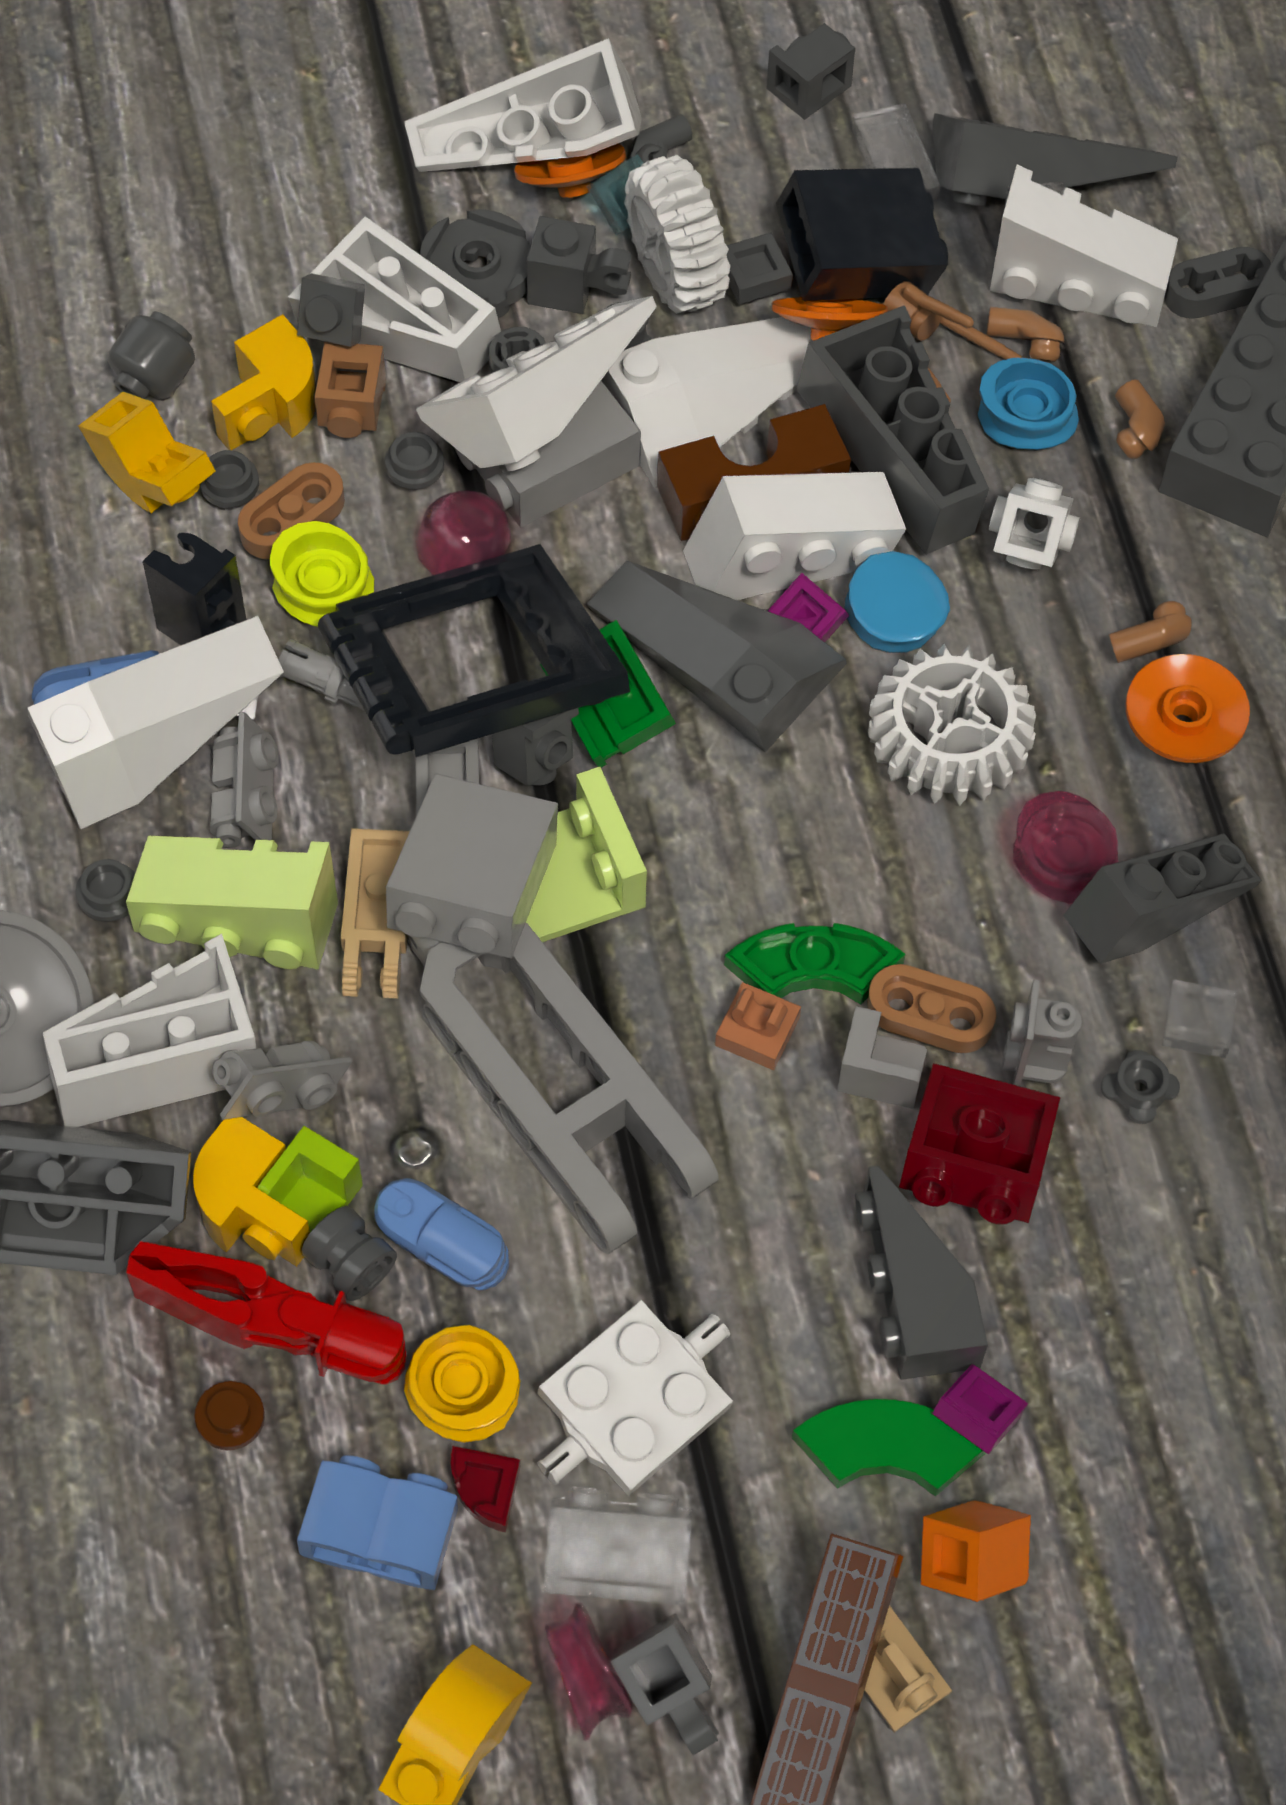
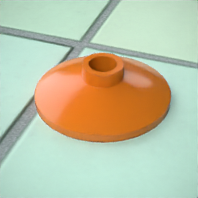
[514,143,626,198]
[772,297,888,341]
[1125,654,1250,763]

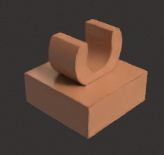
[715,982,801,1070]

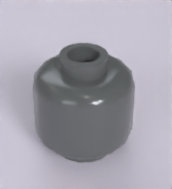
[107,311,195,400]

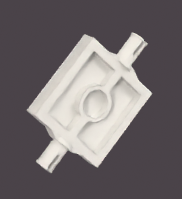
[537,1300,733,1497]

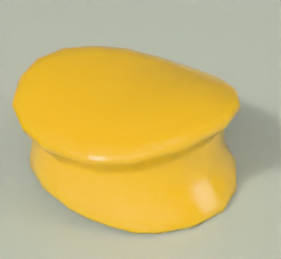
[404,1325,520,1443]

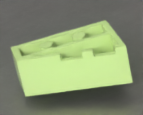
[126,836,338,969]

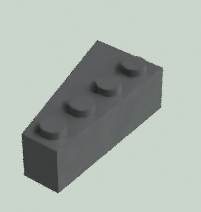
[797,305,989,554]

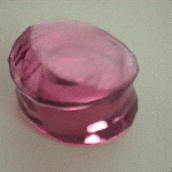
[1013,791,1118,904]
[545,1601,632,1741]

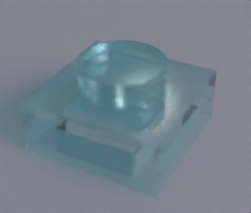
[586,154,643,235]

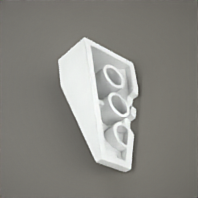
[404,38,642,172]
[416,296,657,471]
[601,317,813,488]
[27,616,284,830]

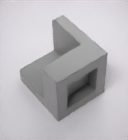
[837,1006,927,1109]

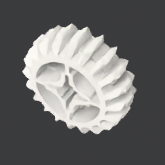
[624,155,731,314]
[868,644,1036,806]

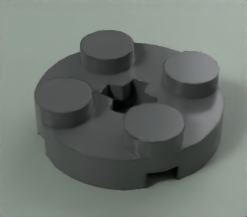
[420,209,531,318]

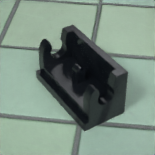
[142,533,247,645]

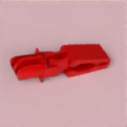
[126,1241,407,1385]

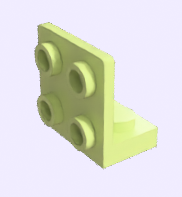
[526,767,647,942]

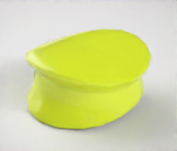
[269,521,374,627]

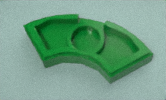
[724,923,906,1005]
[792,1399,986,1497]

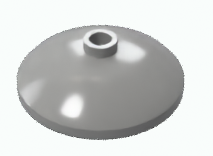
[0,910,94,1107]

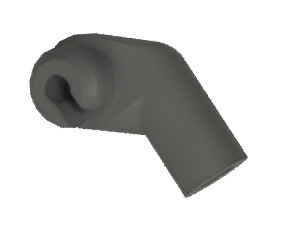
[629,114,692,170]

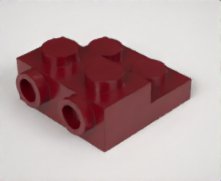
[899,1063,1061,1225]

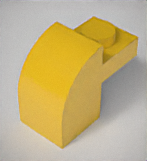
[211,314,316,450]
[78,392,216,513]
[193,1117,310,1267]
[378,1644,532,1805]

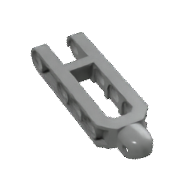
[407,923,719,1255]

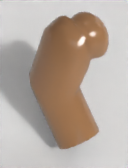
[986,307,1065,362]
[1115,379,1165,459]
[1109,601,1192,663]

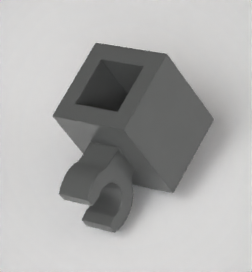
[527,216,632,314]
[610,1613,719,1755]

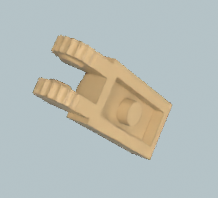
[341,829,410,999]

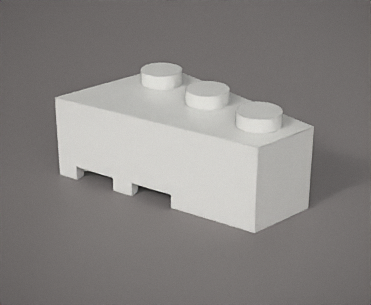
[683,472,906,600]

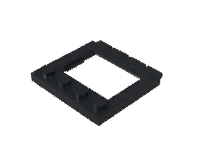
[318,544,630,757]

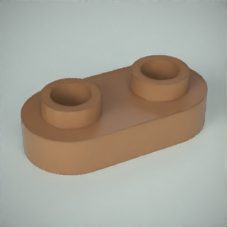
[238,462,345,559]
[867,964,996,1053]

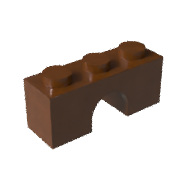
[657,404,851,541]

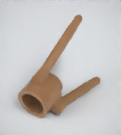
[883,281,1022,403]

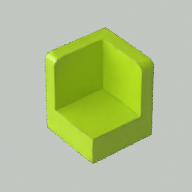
[258,1126,363,1232]

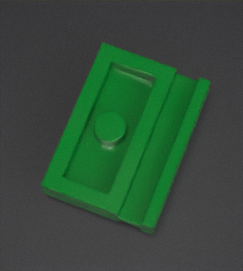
[540,620,676,767]

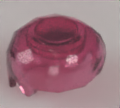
[416,490,512,575]

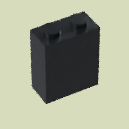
[776,168,948,301]

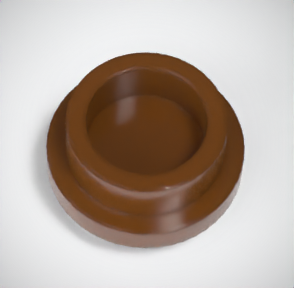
[195,1381,265,1451]

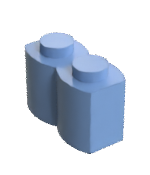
[297,1455,458,1590]

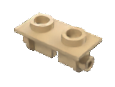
[864,1605,952,1733]

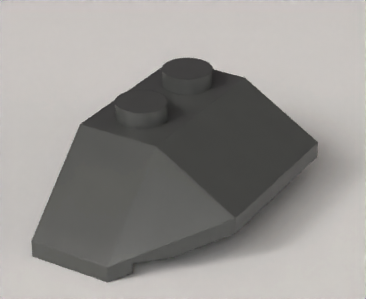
[0,1120,191,1275]

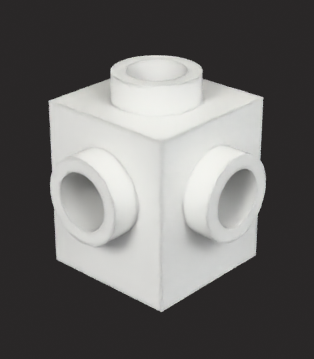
[989,478,1080,570]

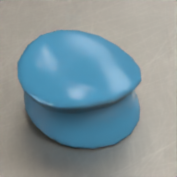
[977,358,1079,449]
[844,551,950,653]

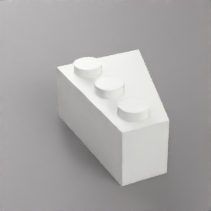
[990,164,1178,327]
[288,216,501,382]
[43,934,256,1127]

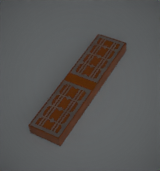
[750,1533,904,1805]

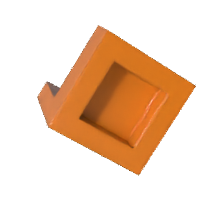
[921,1501,1031,1602]

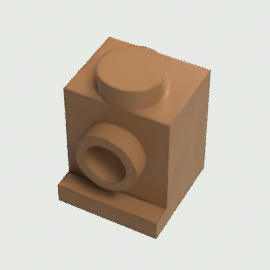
[315,341,386,438]

